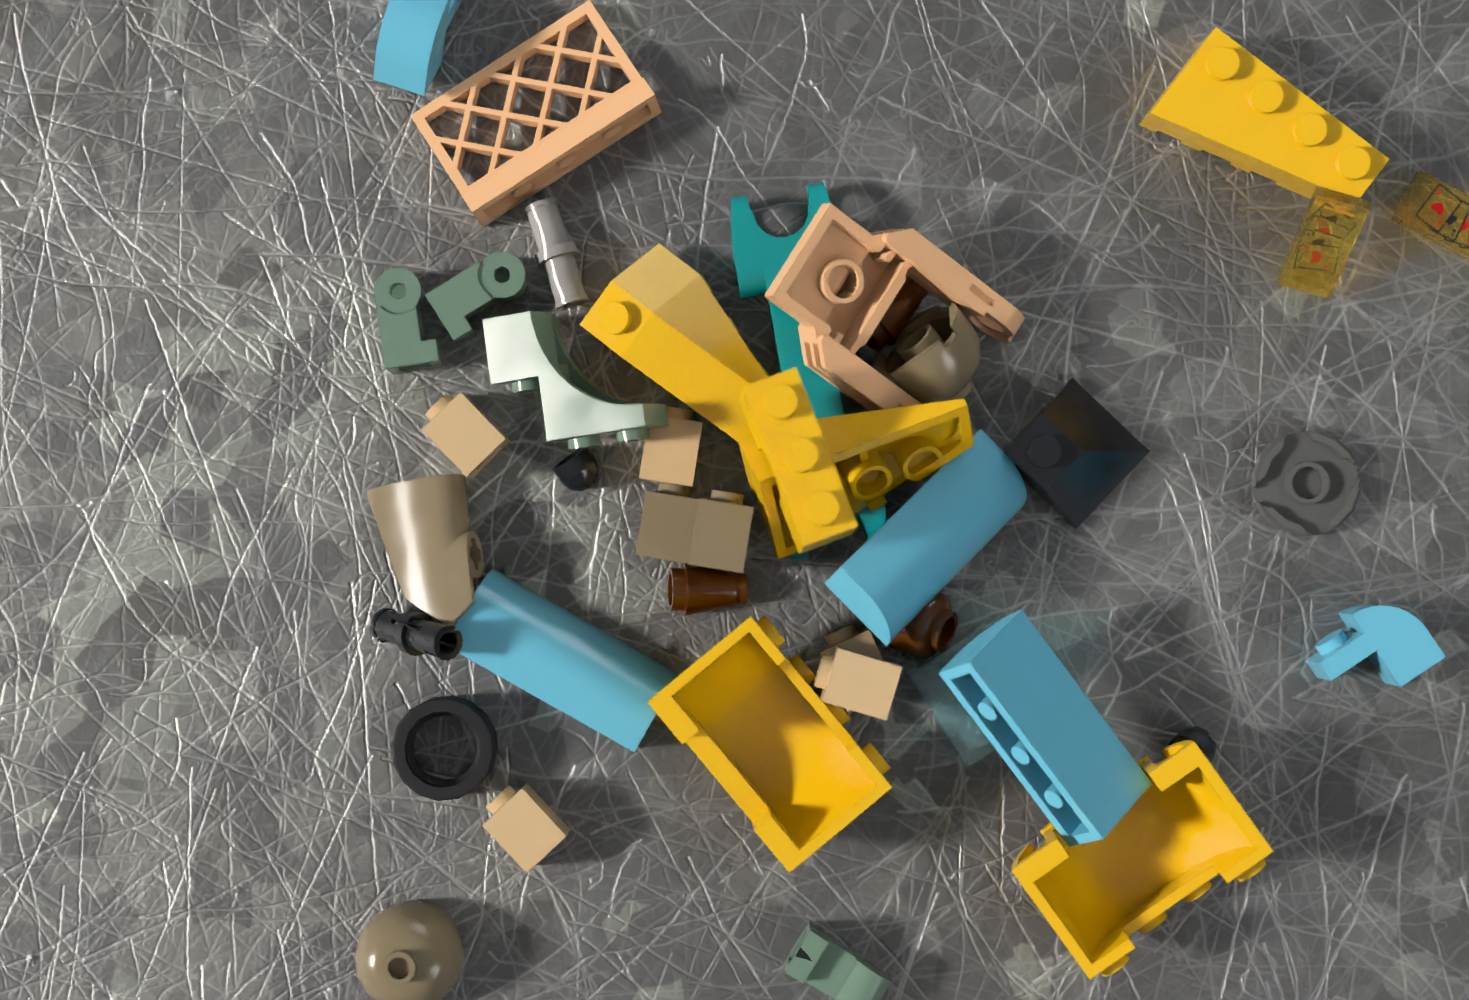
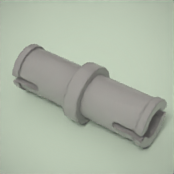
[524,198,589,311]

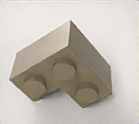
[635,482,754,573]

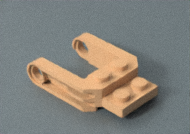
[764,203,1025,411]

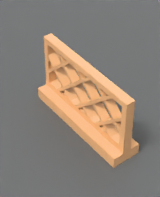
[410,0,662,227]

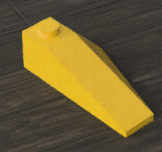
[579,243,770,442]
[738,398,974,559]

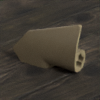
[367,474,484,626]

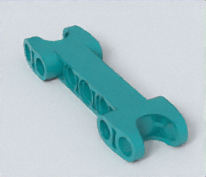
[731,182,886,562]

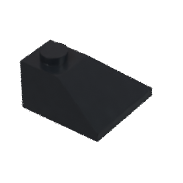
[1002,378,1150,529]

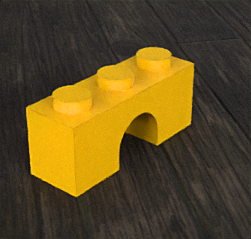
[739,367,858,554]

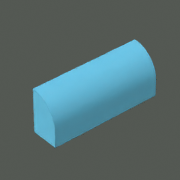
[824,429,1027,647]
[455,569,679,753]
[938,609,1152,846]

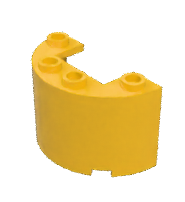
[647,616,893,873]
[1011,740,1274,979]

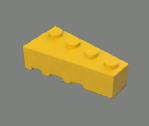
[1139,27,1390,212]

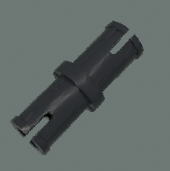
[370,608,463,661]

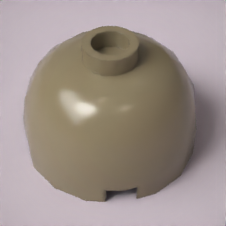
[872,302,982,404]
[355,899,466,1000]

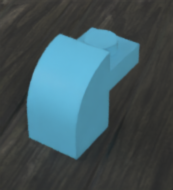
[373,0,462,96]
[1305,604,1446,687]

